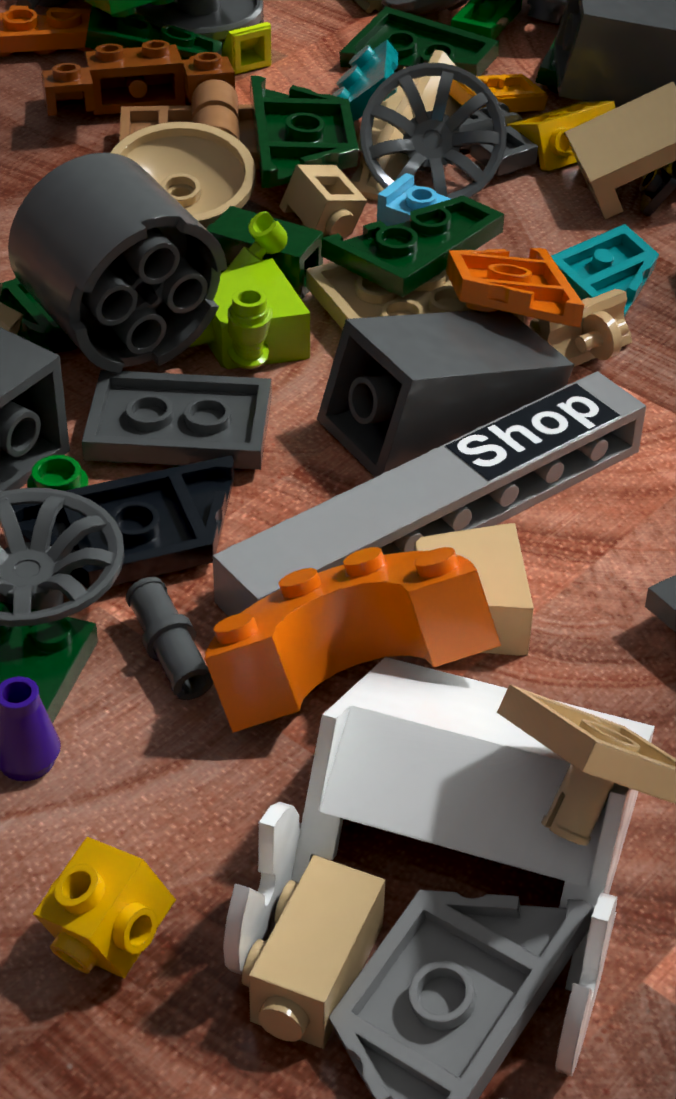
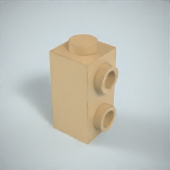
[242,855,386,1049]

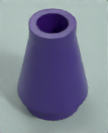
[0,676,61,781]

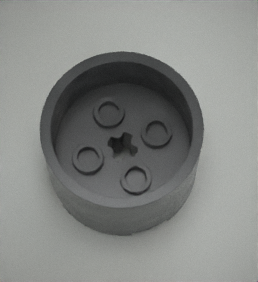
[8,152,227,373]

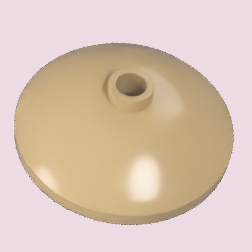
[110,122,256,228]

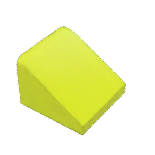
[222,22,271,75]

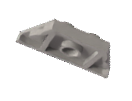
[329,890,594,1099]

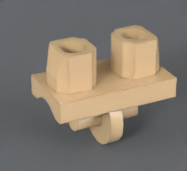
[529,288,632,367]

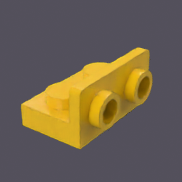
[506,101,615,171]

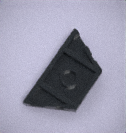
[12,455,234,589]

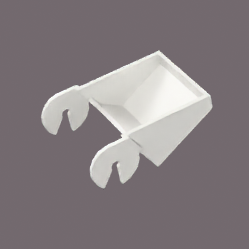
[223,657,655,1076]

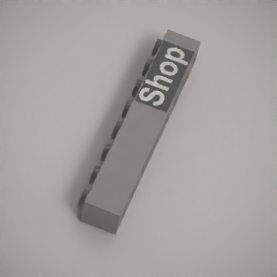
[213,371,646,617]

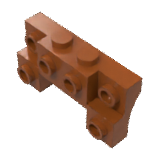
[41,40,235,116]

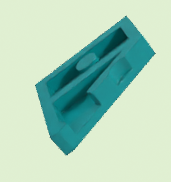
[551,224,659,317]

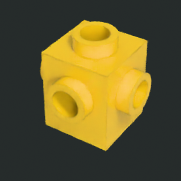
[33,837,176,978]

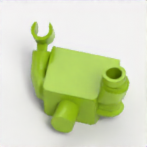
[188,211,310,369]

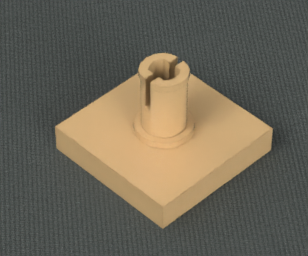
[497,684,676,846]

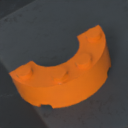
[204,547,501,733]

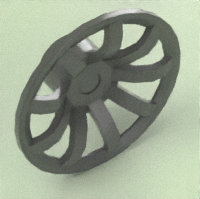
[360,63,507,199]
[0,488,125,627]

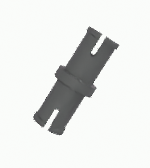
[126,577,213,700]

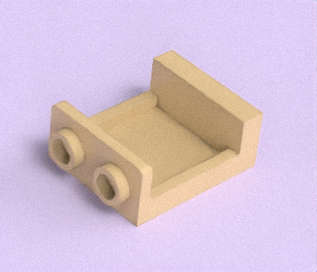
[565,82,676,220]

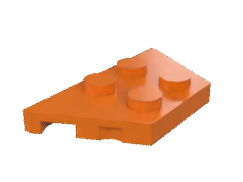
[446,248,584,327]

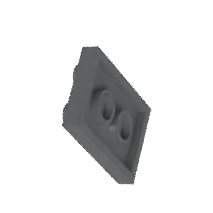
[82,370,272,470]

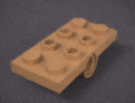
[119,79,259,169]

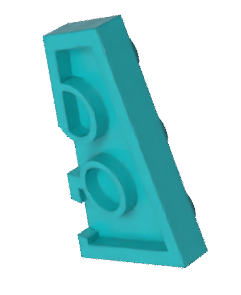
[332,40,398,123]

